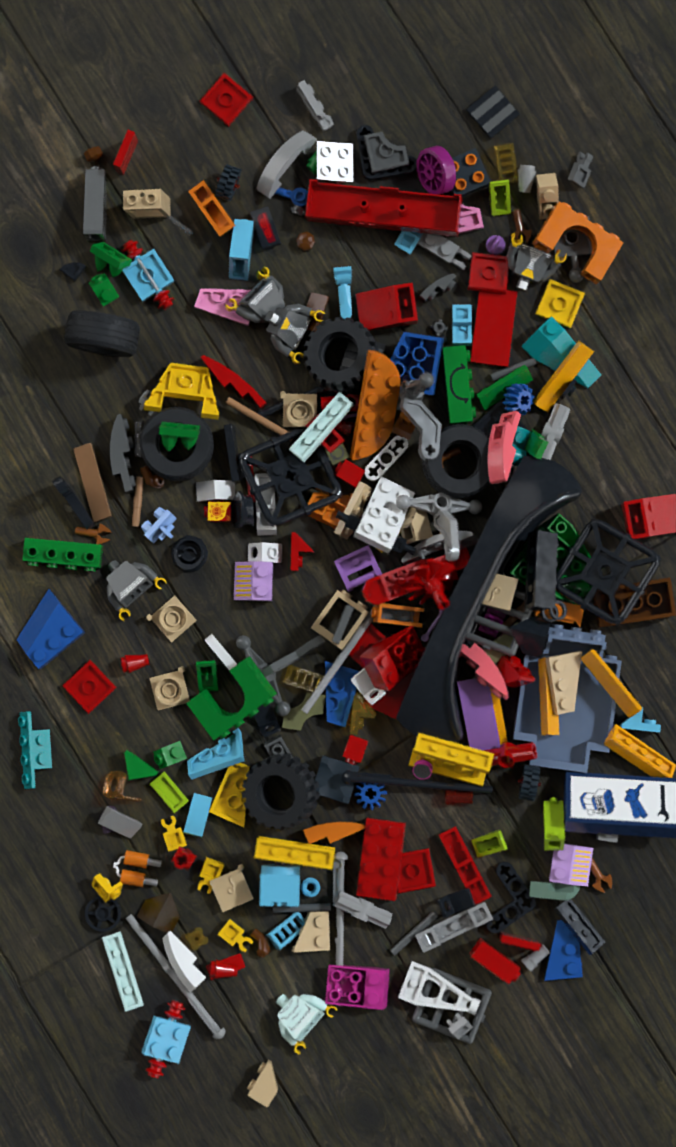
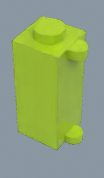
[543,797,565,850]

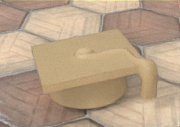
[280,391,317,427]
[482,574,518,611]
[146,595,197,642]
[149,666,190,710]
[209,864,254,912]

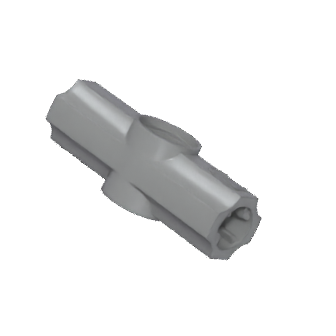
[541,403,570,460]
[333,890,392,929]

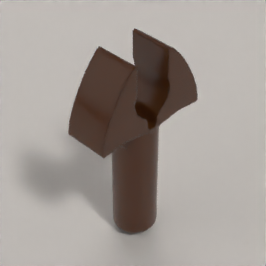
[510,209,531,245]

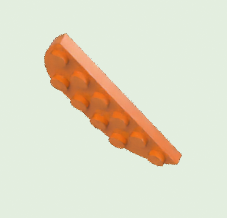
[350,350,400,460]

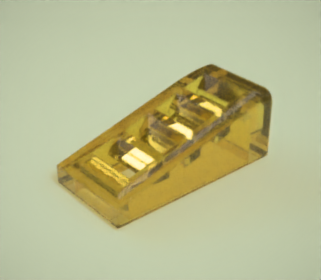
[494,142,518,183]
[283,665,324,692]

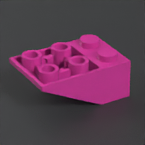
[325,965,390,1010]

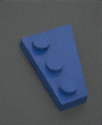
[325,661,360,727]
[544,920,583,981]

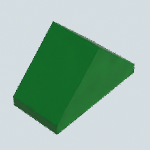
[196,661,218,692]
[124,750,159,780]

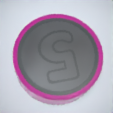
[413,760,433,779]

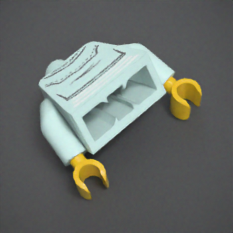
[276,994,337,1054]

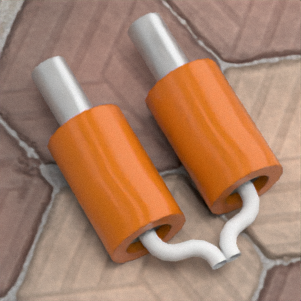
[113,850,162,888]

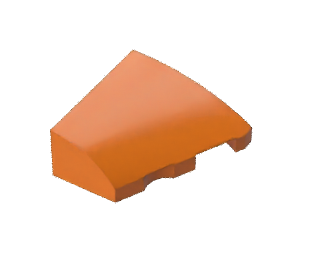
[308,492,353,529]

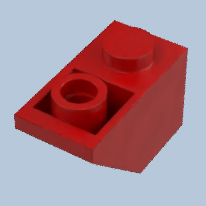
[497,656,535,687]

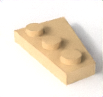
[545,650,582,715]

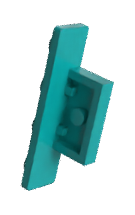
[18,711,52,789]

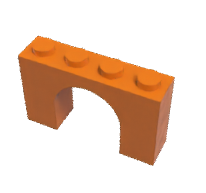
[532,201,623,284]

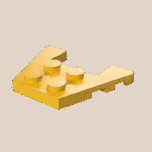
[144,363,219,420]

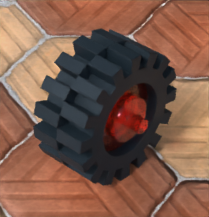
[215,164,241,202]
[518,764,541,801]

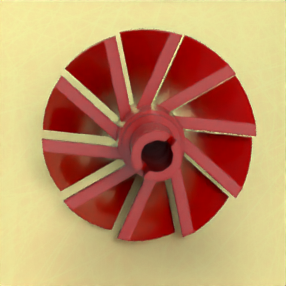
[404,558,458,610]

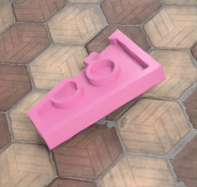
[194,289,251,326]

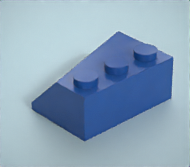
[390,332,444,395]
[17,589,85,669]

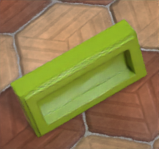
[150,771,189,813]

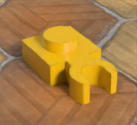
[161,815,187,852]
[198,857,224,894]
[218,919,253,952]

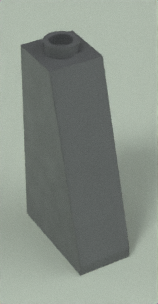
[83,166,106,241]

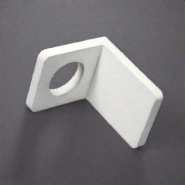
[248,542,282,563]
[351,668,386,705]

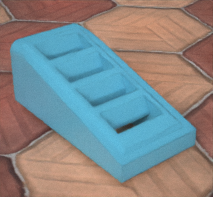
[266,912,305,950]

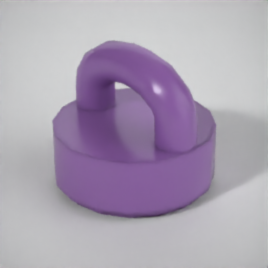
[486,235,505,255]

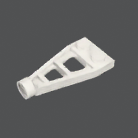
[398,961,480,1015]

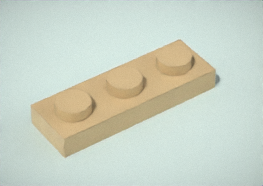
[334,481,372,540]

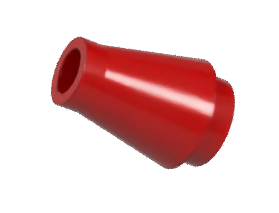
[120,654,149,674]
[209,959,238,979]

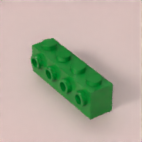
[22,538,103,572]

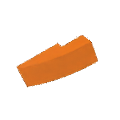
[188,180,235,237]
[303,821,365,844]

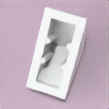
[196,480,235,502]

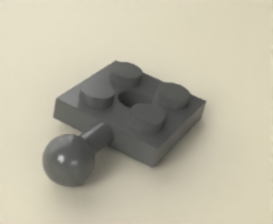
[554,216,592,283]

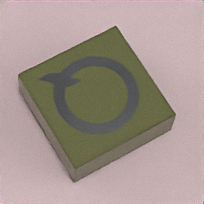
[324,443,350,466]

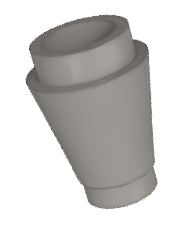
[518,165,537,193]

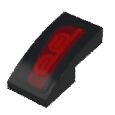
[250,206,281,250]

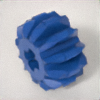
[502,383,535,416]
[354,782,387,810]

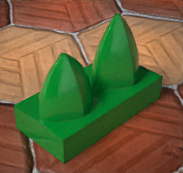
[90,242,132,277]
[159,422,200,451]

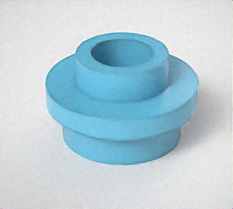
[301,878,320,897]

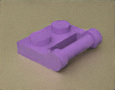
[334,545,382,592]

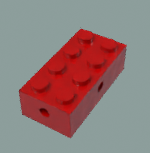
[357,818,406,901]

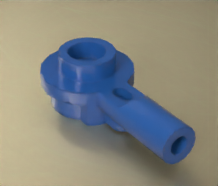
[274,188,308,207]

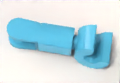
[333,266,352,320]

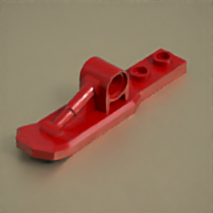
[362,547,470,606]

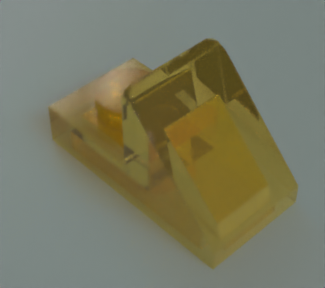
[350,692,376,735]

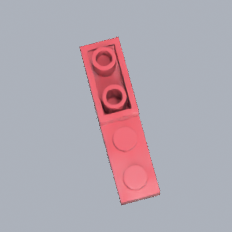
[488,410,521,484]
[459,643,509,700]

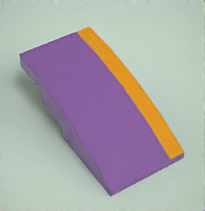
[457,678,508,750]

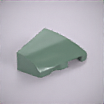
[529,881,580,900]

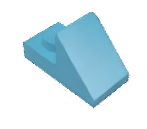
[620,707,661,733]

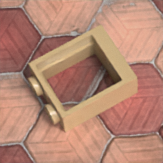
[123,189,170,219]
[311,590,369,650]

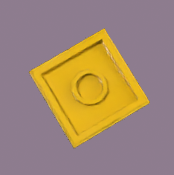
[535,279,585,329]

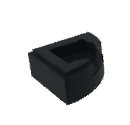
[59,262,86,282]

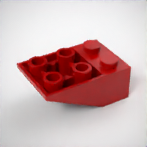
[355,283,418,331]
[621,494,676,540]
[359,626,425,691]

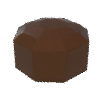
[84,146,103,162]
[296,232,315,251]

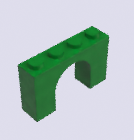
[186,656,277,741]

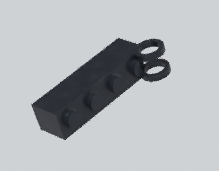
[524,530,567,622]

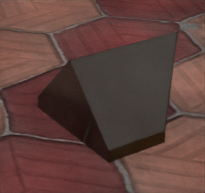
[137,892,180,933]

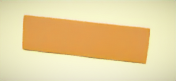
[533,341,594,412]
[581,649,642,717]
[538,657,559,735]
[604,724,676,778]

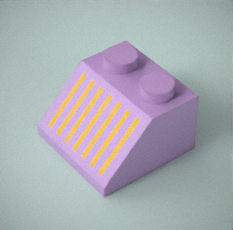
[234,561,273,602]
[549,843,593,886]

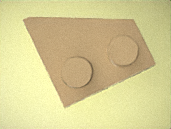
[292,911,330,952]

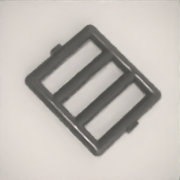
[465,590,533,657]
[412,968,492,1044]

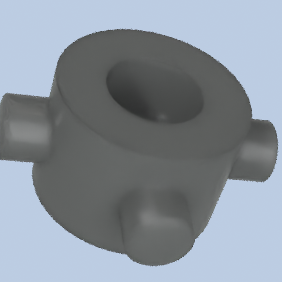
[290,205,305,217]
[431,319,448,336]

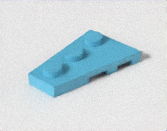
[187,728,244,780]

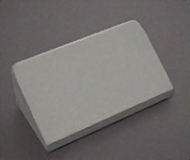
[98,806,143,839]

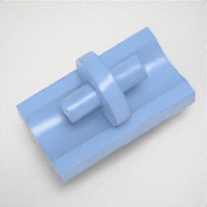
[141,507,177,544]

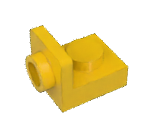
[91,873,123,902]

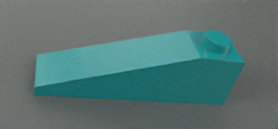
[521,316,601,388]

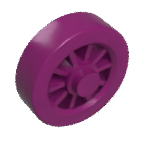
[417,146,456,195]

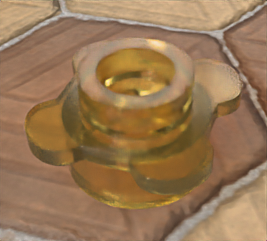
[185,927,208,950]

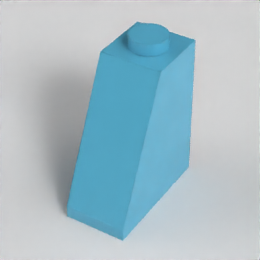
[229,219,254,280]

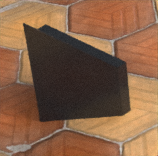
[509,616,551,658]

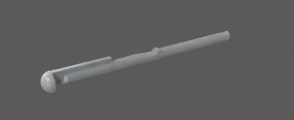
[301,603,385,714]
[333,852,348,1006]
[126,914,225,1039]

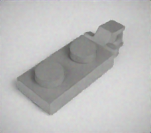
[297,80,334,132]

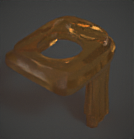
[103,771,142,802]

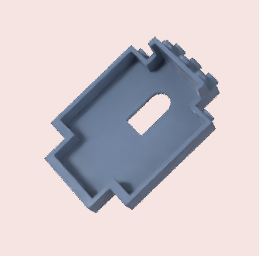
[512,624,622,773]

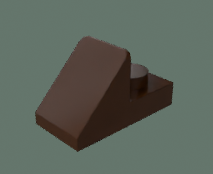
[392,412,415,440]

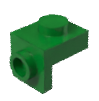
[89,273,119,307]
[153,741,187,769]

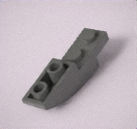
[110,414,136,493]

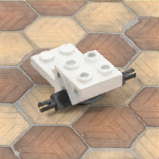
[335,476,417,556]

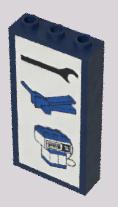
[564,772,676,838]

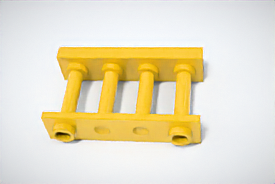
[408,733,494,787]
[255,836,335,869]

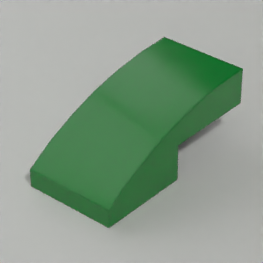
[524,429,549,459]

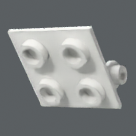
[317,141,353,184]

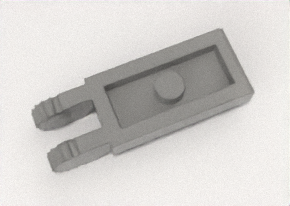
[417,233,472,270]

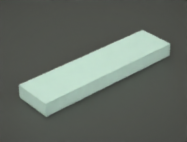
[289,392,354,462]
[102,931,144,1012]

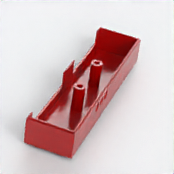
[305,179,462,237]

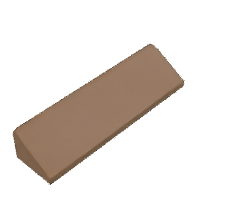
[74,443,112,522]

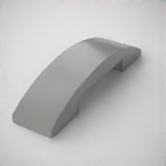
[256,131,317,199]
[401,531,478,565]
[415,902,493,953]

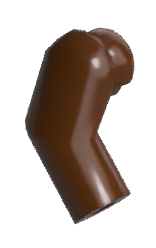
[140,466,165,488]
[250,928,270,958]

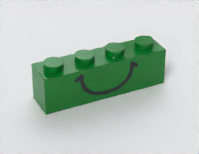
[442,345,476,425]

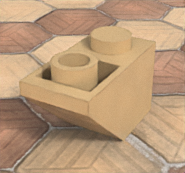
[536,173,559,219]
[400,507,433,544]
[247,1059,278,1108]

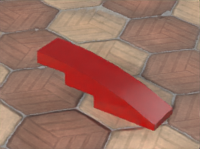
[201,355,267,409]
[439,826,492,905]

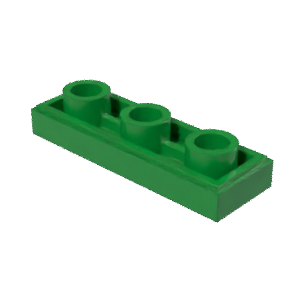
[476,364,533,410]

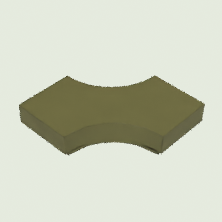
[282,693,326,731]

